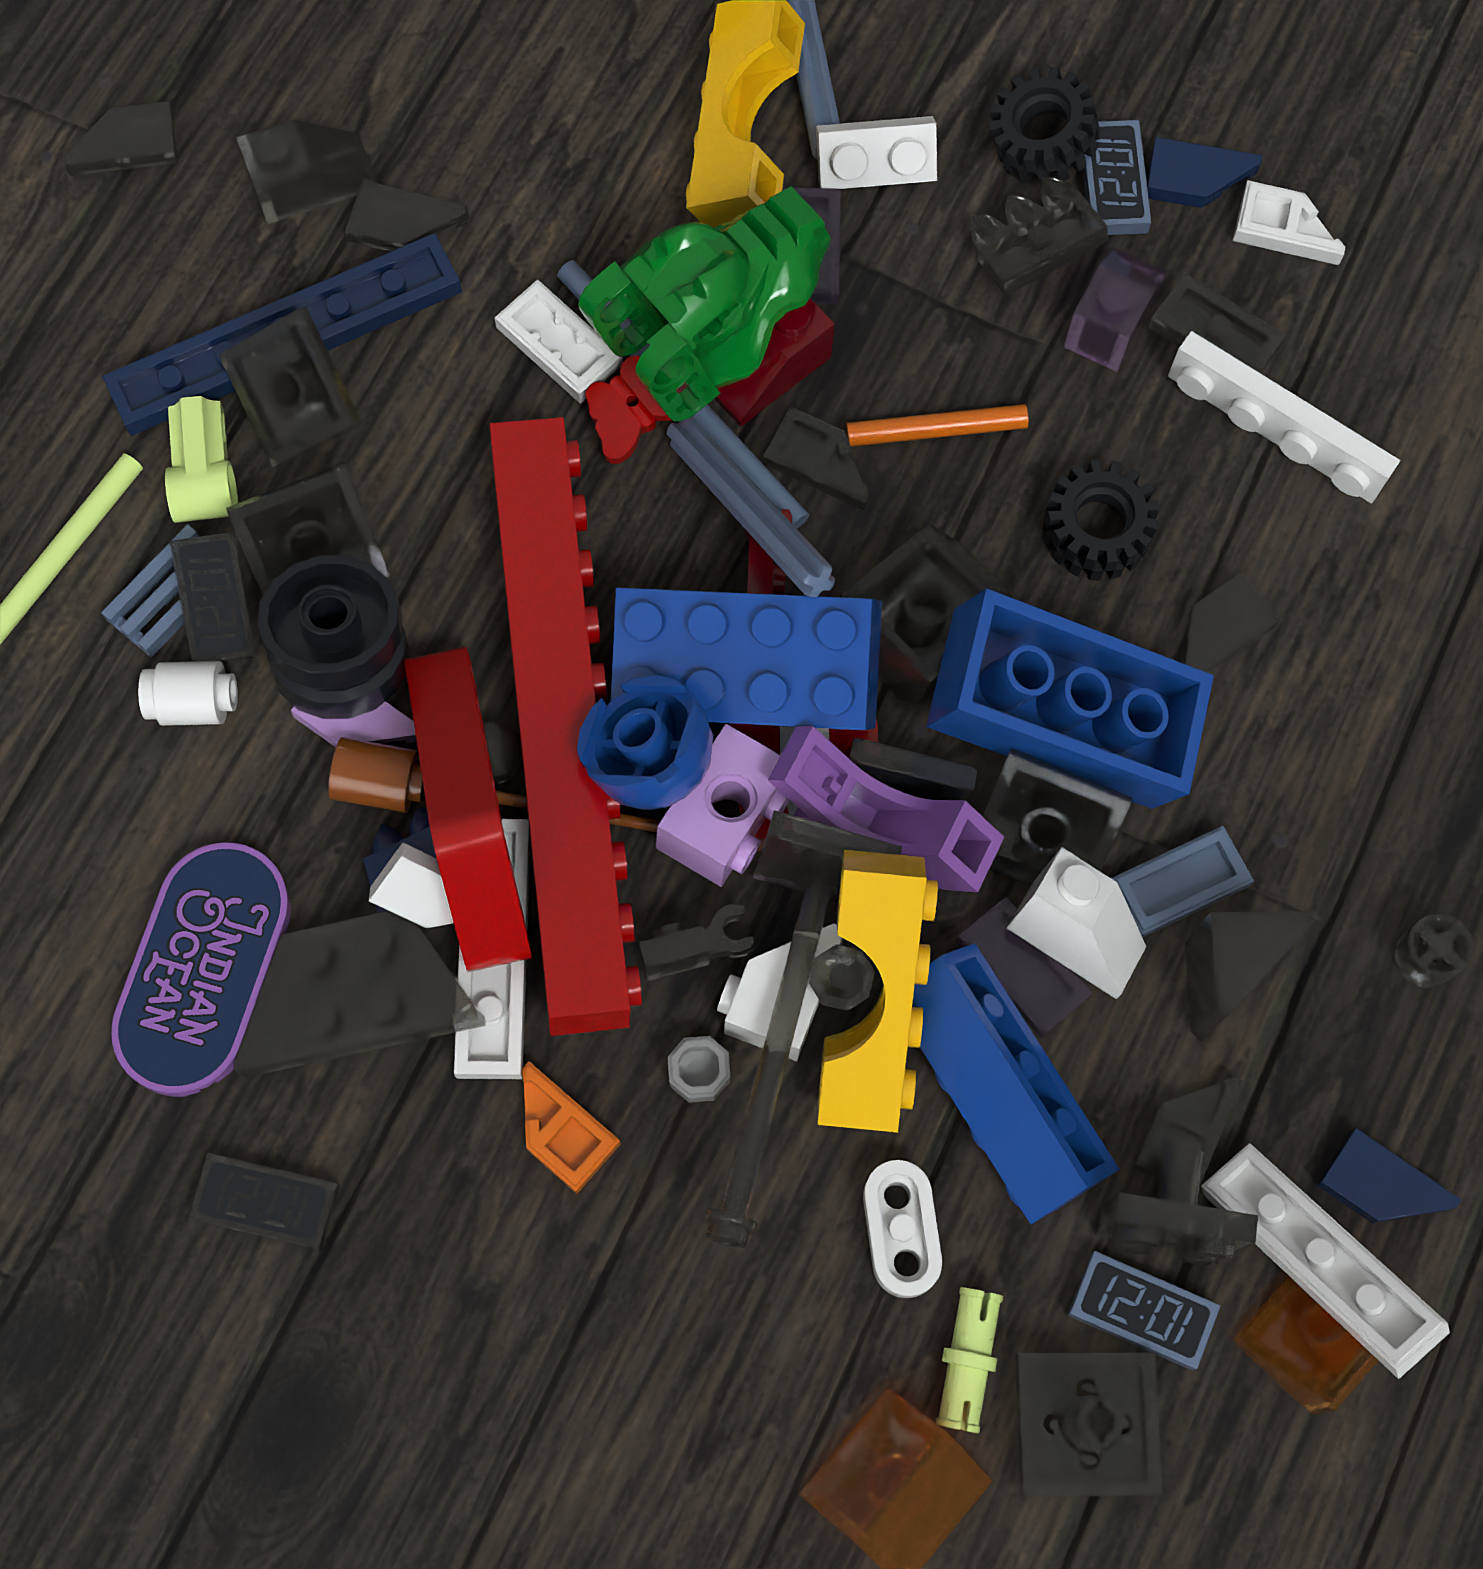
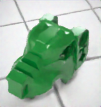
[578,186,831,421]

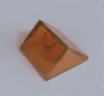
[1233,1276,1379,1415]
[799,1388,992,1569]

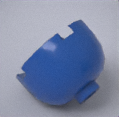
[577,675,713,810]

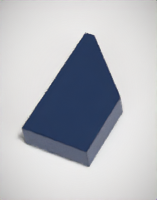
[1147,137,1262,208]
[1316,1128,1462,1224]

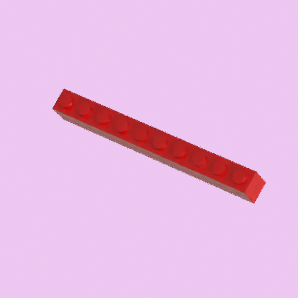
[490,417,642,1036]

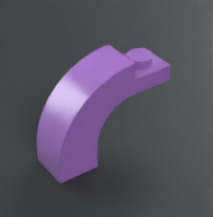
[768,726,1004,892]

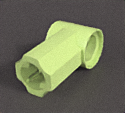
[165,396,238,523]

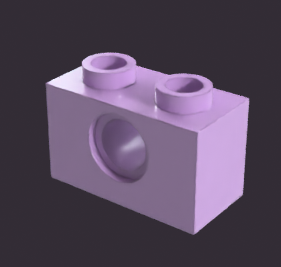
[656,724,790,887]

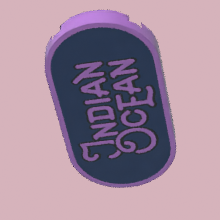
[111,843,291,1097]

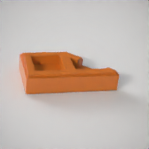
[522,1061,621,1194]

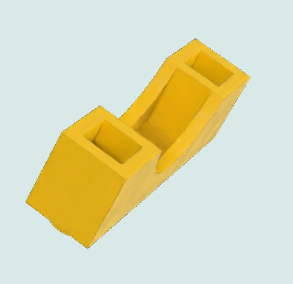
[686,0,805,228]
[818,850,938,1133]

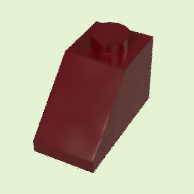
[715,298,835,427]

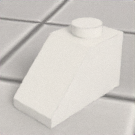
[1007,847,1146,999]
[717,923,843,1061]

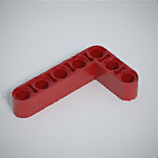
[404,646,532,973]

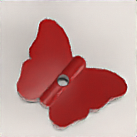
[585,356,686,464]

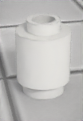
[138,661,238,726]

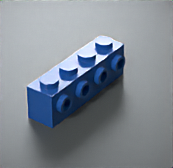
[912,943,1120,1225]

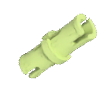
[936,1287,1003,1434]

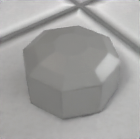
[668,1036,730,1103]

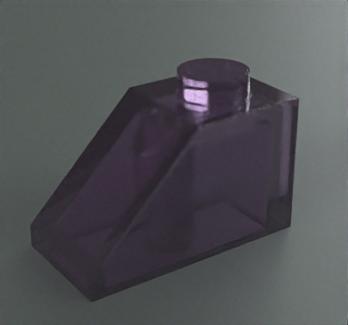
[1064,248,1168,372]

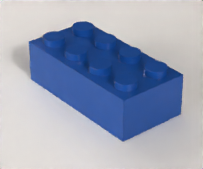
[611,588,882,730]
[926,588,1214,809]

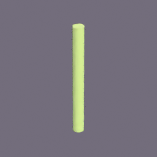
[0,453,143,645]

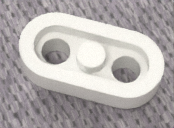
[863,1160,942,1298]

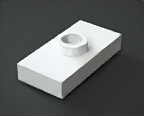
[495,279,623,404]

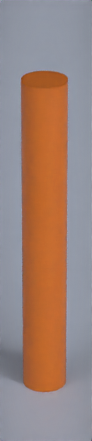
[845,404,1028,447]

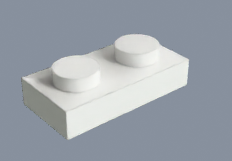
[816,116,937,191]

